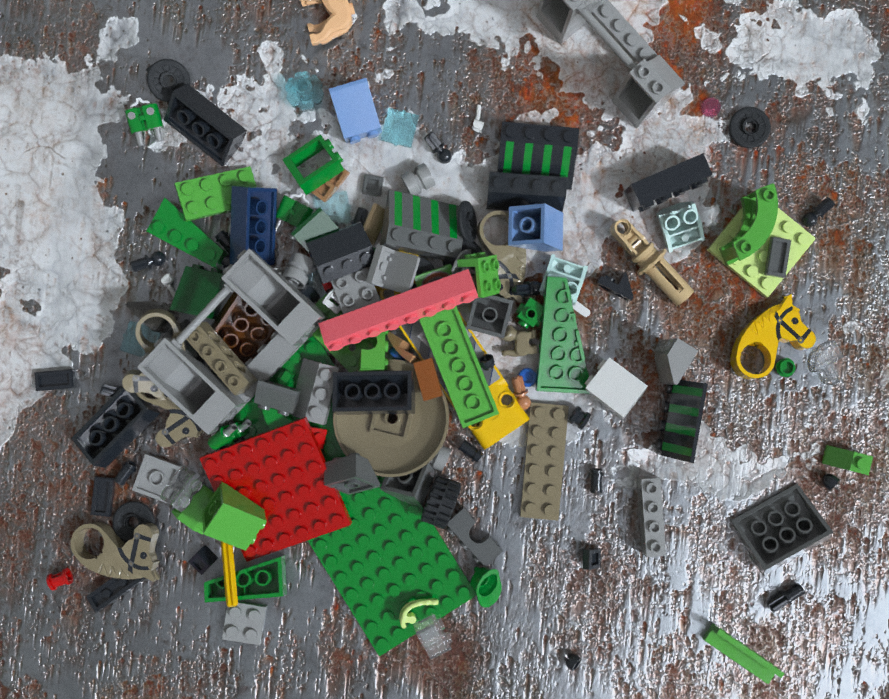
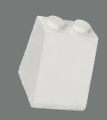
[585,357,648,420]

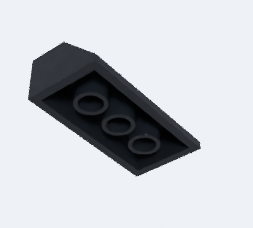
[164,83,247,166]
[486,170,568,212]
[332,370,415,415]
[71,386,160,468]

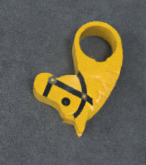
[730,294,816,380]

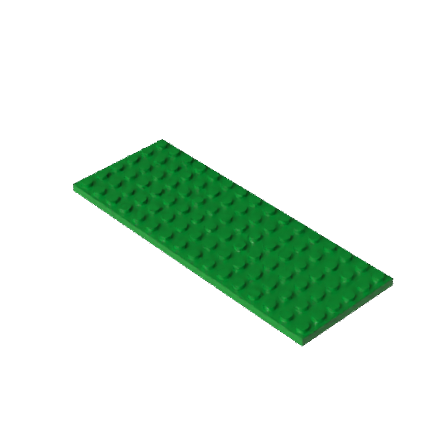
[233,336,477,657]

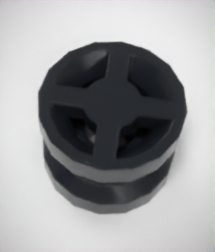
[568,406,591,430]

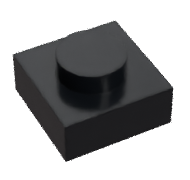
[582,547,601,570]

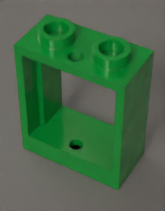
[282,134,345,195]

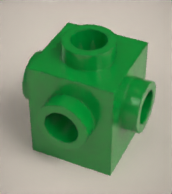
[515,297,543,329]

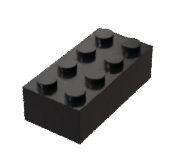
[624,153,713,213]

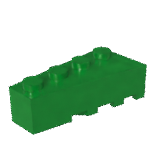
[146,197,228,270]
[204,555,287,603]

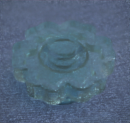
[285,71,324,112]

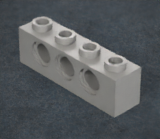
[636,475,666,557]

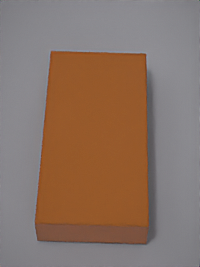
[413,358,443,401]

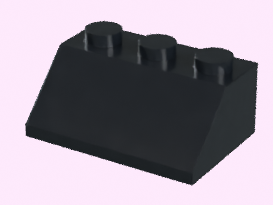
[306,222,374,284]

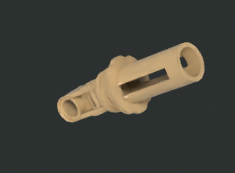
[610,219,694,306]

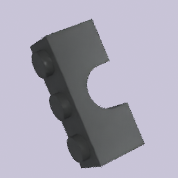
[446,506,503,567]

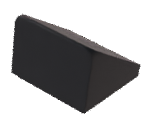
[300,285,320,303]
[188,545,218,575]

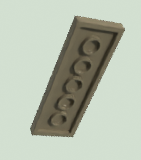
[520,402,569,521]

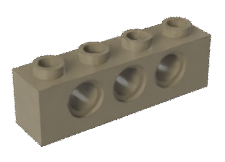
[186,322,258,395]

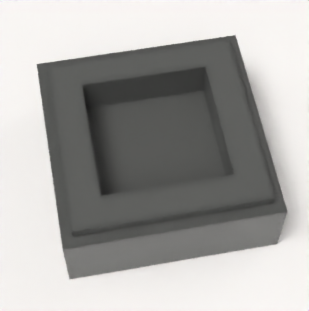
[362,174,384,197]

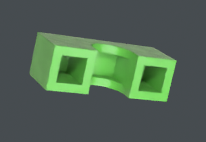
[358,330,389,372]

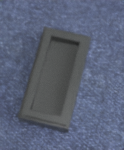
[764,237,791,278]

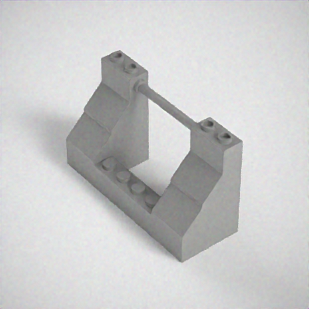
[536,0,685,129]
[137,249,328,435]

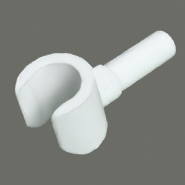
[472,105,485,133]
[161,273,176,298]

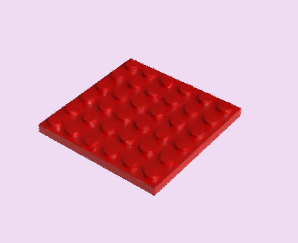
[199,417,352,562]

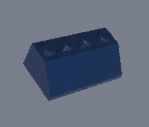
[230,186,277,265]

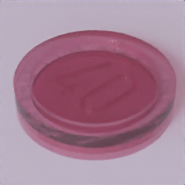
[701,98,721,118]

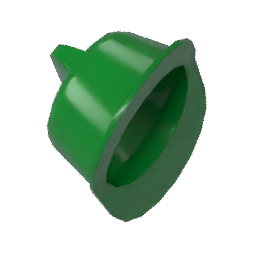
[470,567,502,608]

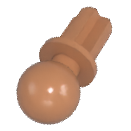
[511,375,531,410]

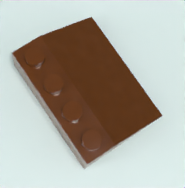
[211,291,276,364]

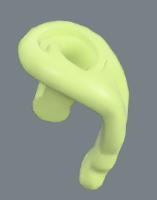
[399,598,439,629]

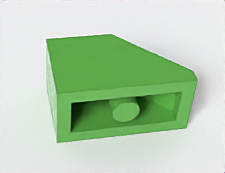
[822,445,873,475]

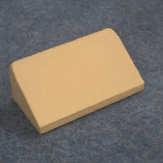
[363,203,385,246]

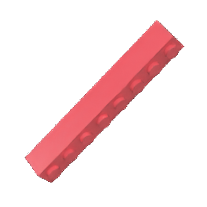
[318,269,479,351]

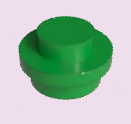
[775,358,795,377]

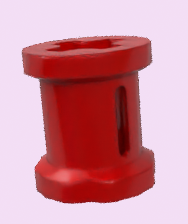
[46,568,73,591]

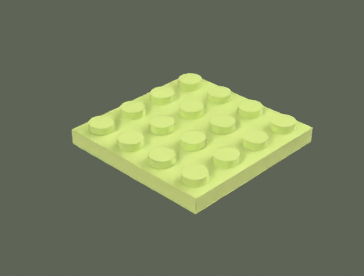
[707,207,816,298]

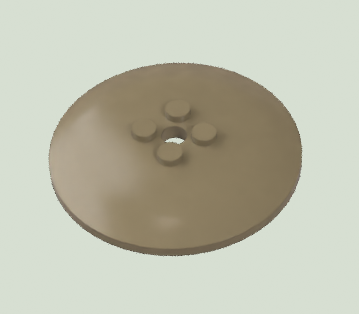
[333,359,449,477]

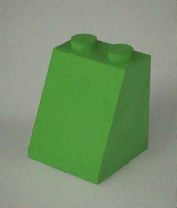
[202,482,267,551]

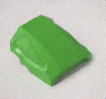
[172,479,215,535]

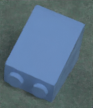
[329,78,382,144]
[508,203,563,252]

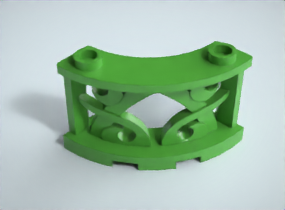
[719,183,778,266]

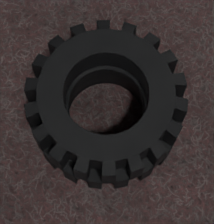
[421,475,461,529]

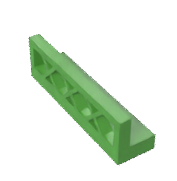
[702,623,785,684]

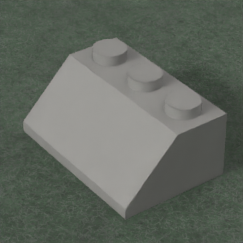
[654,338,698,385]
[289,358,341,425]

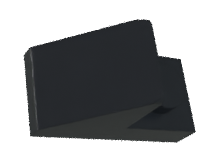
[595,271,634,302]

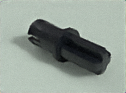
[768,583,806,613]

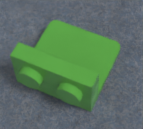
[457,252,501,298]

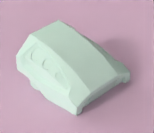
[656,201,705,253]
[539,254,588,305]

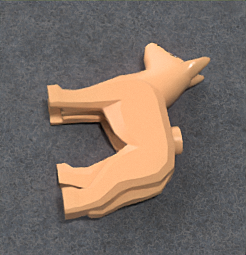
[300,0,355,46]

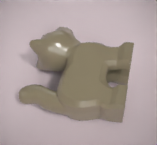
[500,325,537,357]

